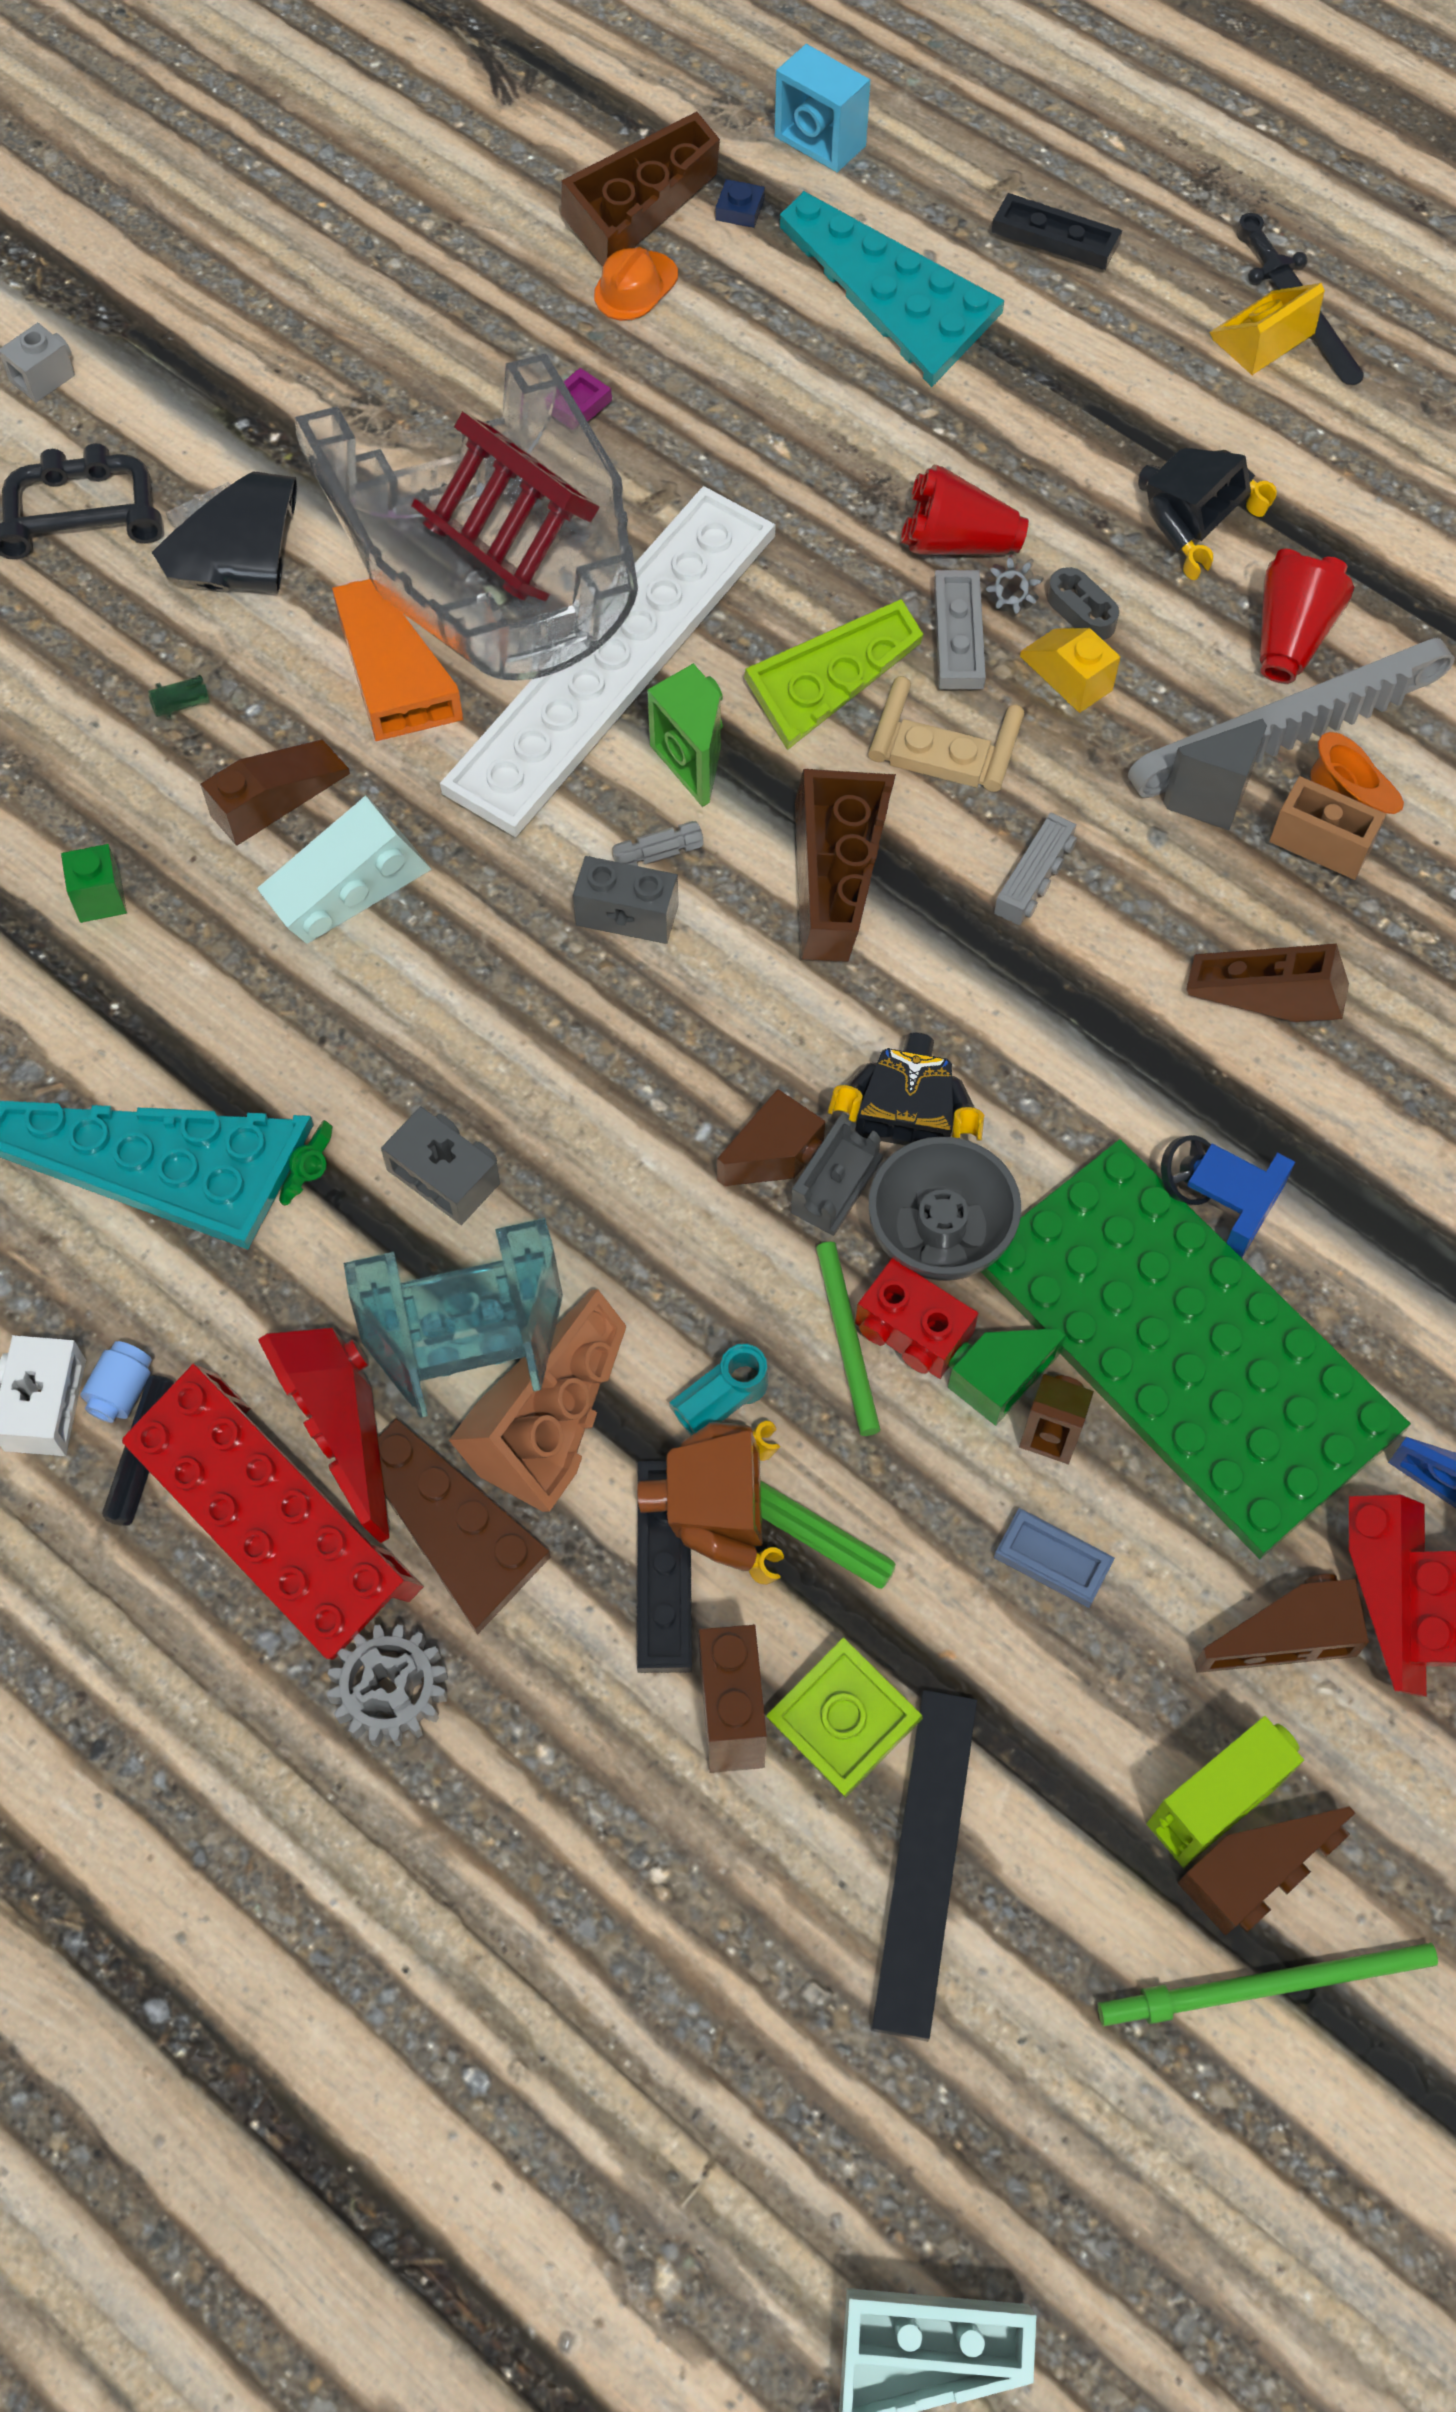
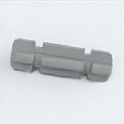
[613,821,703,866]

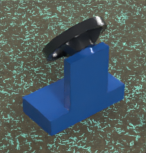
[1161,1135,1295,1258]

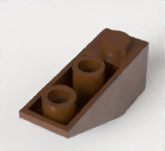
[1178,1806,1355,1936]

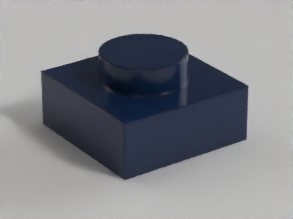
[715,179,765,228]

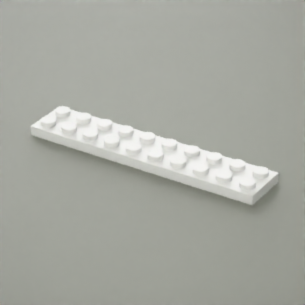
[440,486,775,837]

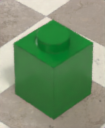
[61,844,127,923]

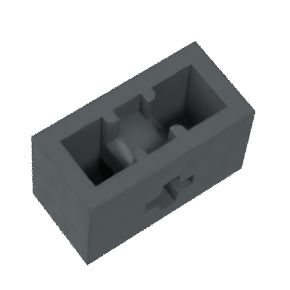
[573,856,679,944]
[381,1106,500,1226]

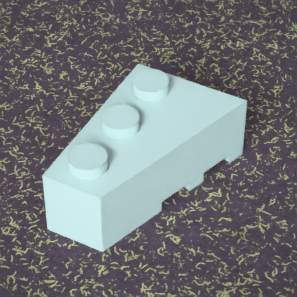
[257,795,432,944]
[839,2288,1036,2412]

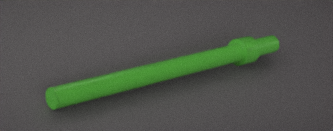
[1098,1943,1438,2026]

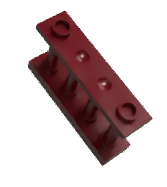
[411,411,600,602]

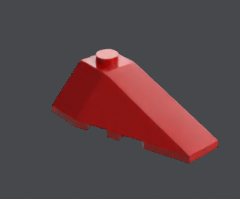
[258,1328,390,1544]

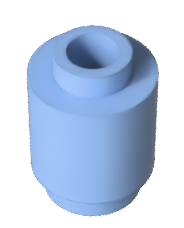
[80,1341,152,1423]

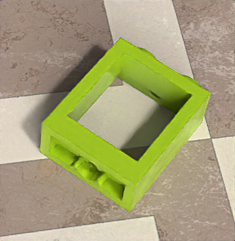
[1146,1716,1304,1868]

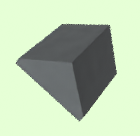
[1163,718,1267,830]

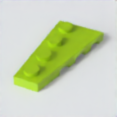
[744,599,924,750]

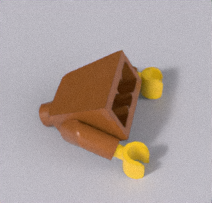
[637,1421,784,1585]

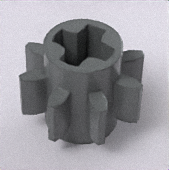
[986,554,1044,613]

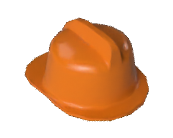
[594,247,678,321]
[1310,732,1404,814]

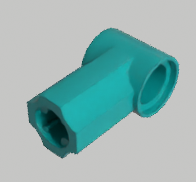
[669,1344,768,1435]

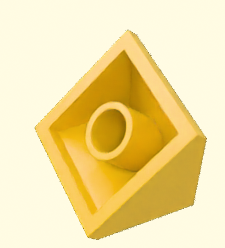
[1210,283,1325,375]

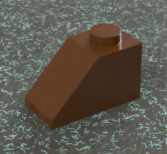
[717,1089,826,1186]
[1019,1374,1094,1465]

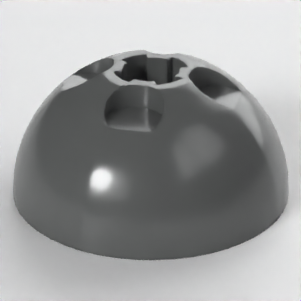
[869,1137,1021,1281]

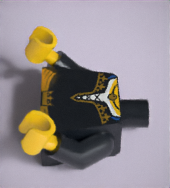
[1138,448,1277,580]
[828,1032,985,1146]

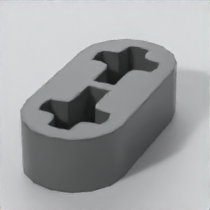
[1047,567,1119,640]

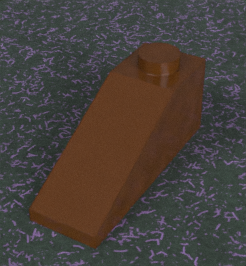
[200,739,350,846]
[1186,943,1349,1022]
[1195,1574,1369,1673]

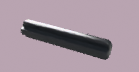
[102,1375,174,1526]

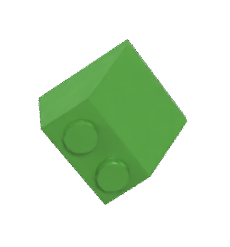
[648,663,723,807]

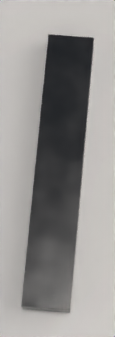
[871,1690,977,2042]

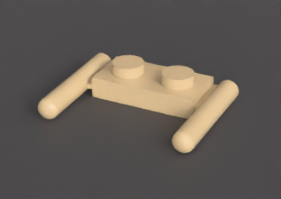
[868,676,1024,792]

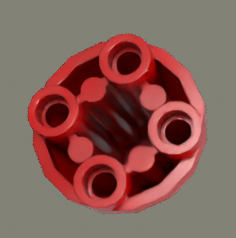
[900,464,1029,555]
[1260,549,1355,684]

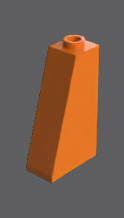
[332,577,463,742]

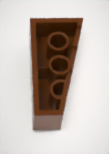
[795,769,896,962]

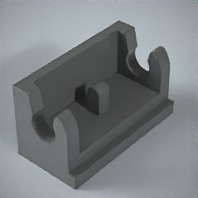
[791,1112,883,1236]

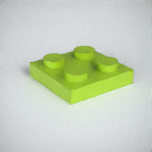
[766,1637,923,1798]

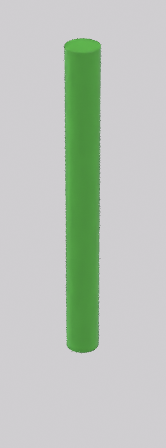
[816,1242,881,1436]

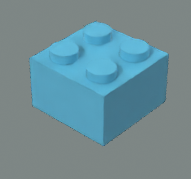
[775,44,871,173]

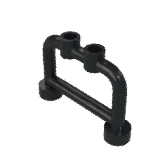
[0,443,162,559]

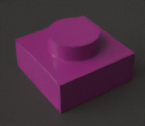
[551,368,612,425]

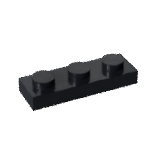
[991,193,1122,270]

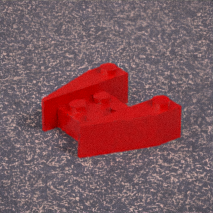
[1349,1494,1456,1697]

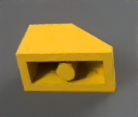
[1020,628,1121,713]

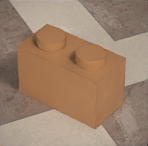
[1269,776,1386,880]

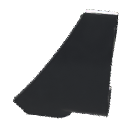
[152,471,297,594]

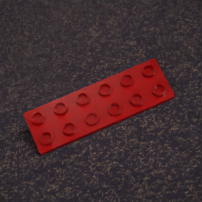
[122,1363,424,1660]

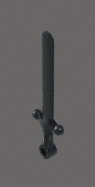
[1237,213,1364,385]

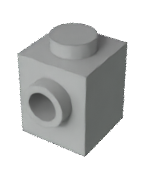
[0,322,75,403]

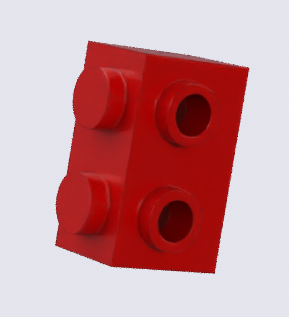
[855,1258,979,1379]

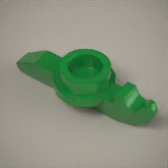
[279,1120,333,1206]

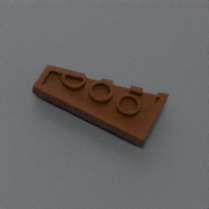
[378,1418,551,1635]

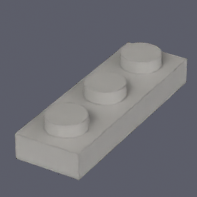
[934,570,986,689]

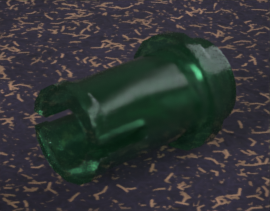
[148,675,210,719]

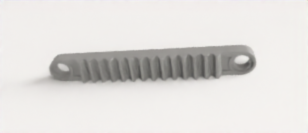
[1128,638,1455,798]

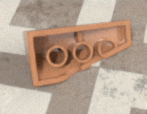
[449,1289,627,1512]

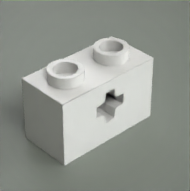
[0,1335,86,1456]

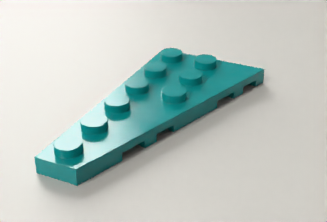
[780,191,1004,387]
[0,1101,314,1250]

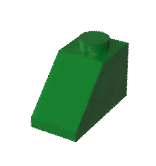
[948,1328,1066,1426]

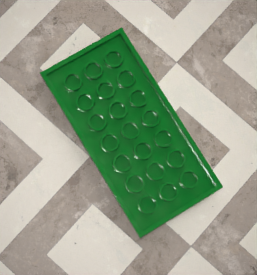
[981,1139,1411,1559]

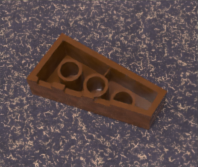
[561,111,720,267]

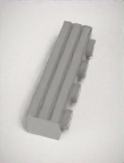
[994,812,1077,925]

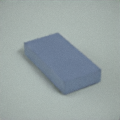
[994,1508,1115,1608]

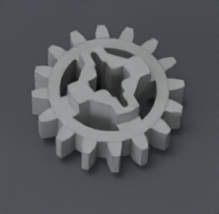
[327,1624,448,1747]

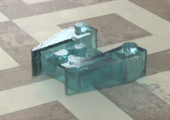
[344,1218,563,1418]

